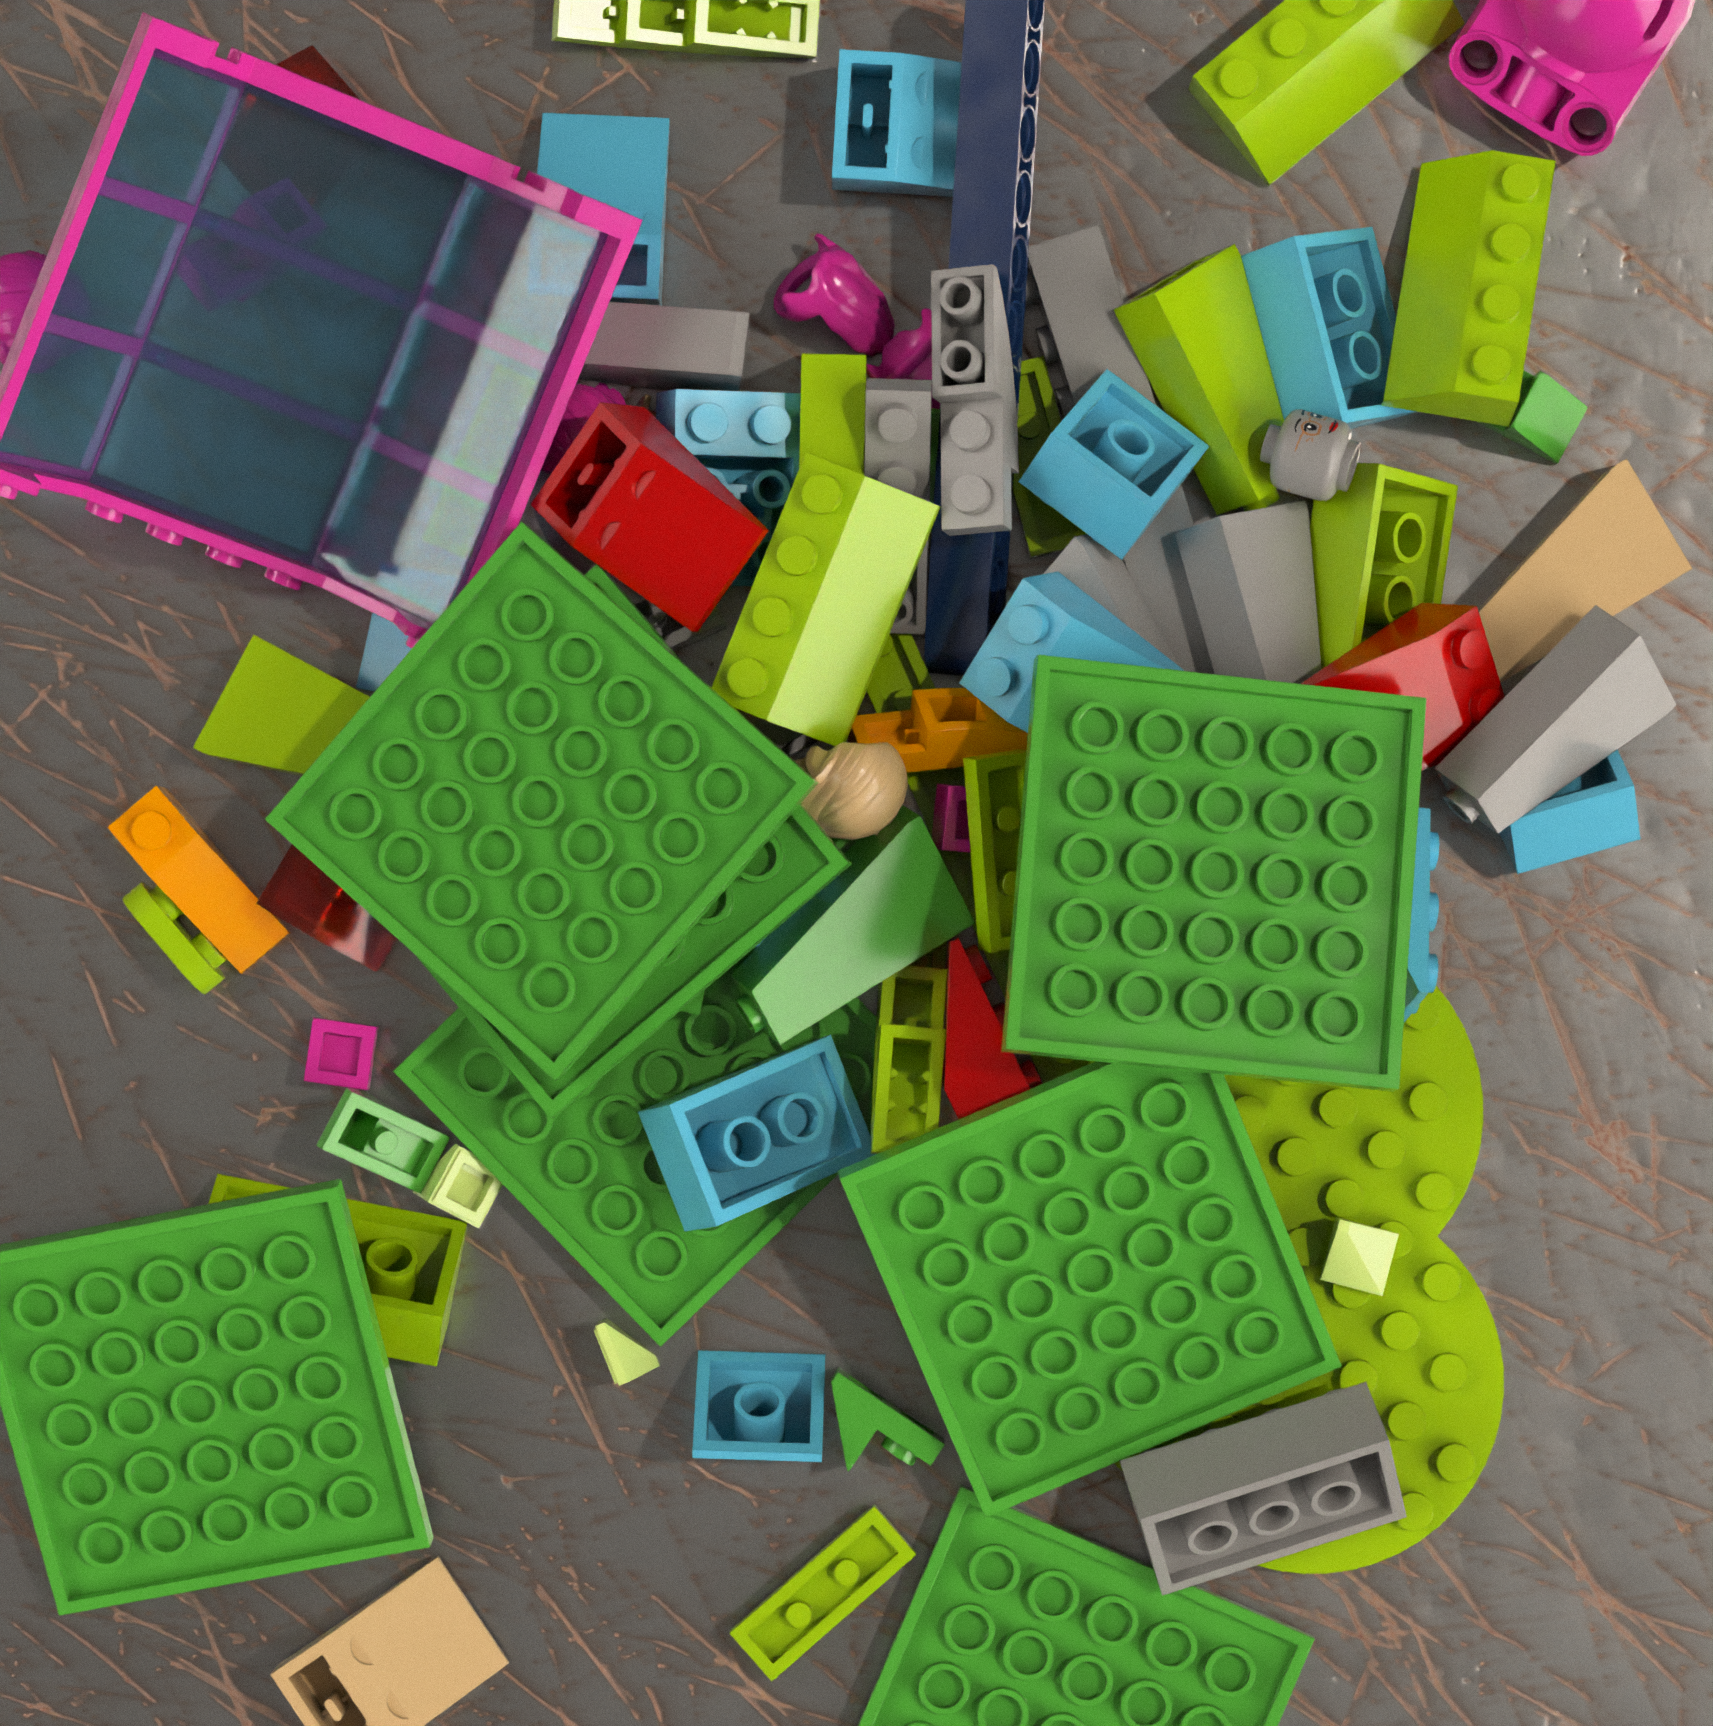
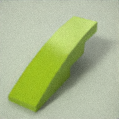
[551,0,820,59]
[871,941,948,1154]

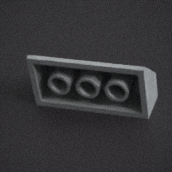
[1120,1382,1407,1596]

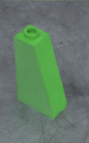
[731,805,975,1045]

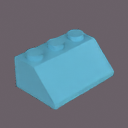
[1241,227,1417,429]

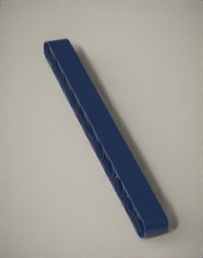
[924,0,1045,676]

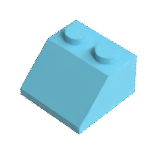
[1018,369,1209,560]
[1500,749,1640,874]

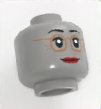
[1260,409,1361,501]

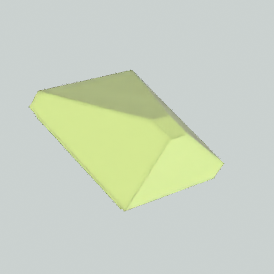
[413,1144,503,1228]
[1319,1217,1399,1296]
[594,1318,660,1386]

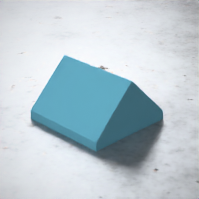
[692,1350,826,1462]

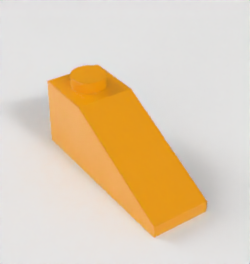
[107,786,291,974]

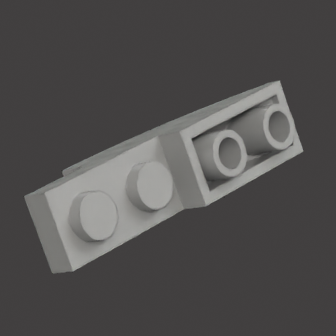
[931,264,1019,536]
[864,378,932,634]

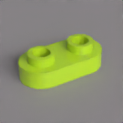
[122,881,226,995]

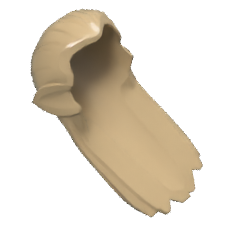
[794,742,908,840]

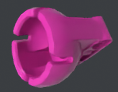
[1449,0,1695,156]

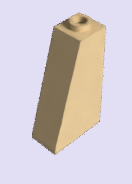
[1478,459,1693,682]

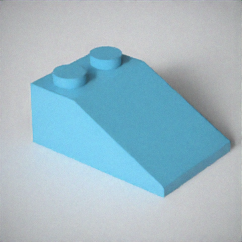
[959,571,1184,733]
[638,1035,876,1231]

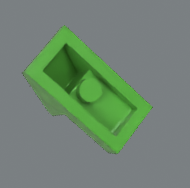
[1476,371,1588,464]
[317,1088,450,1194]
[831,1367,945,1472]

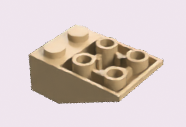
[270,1556,509,1726]

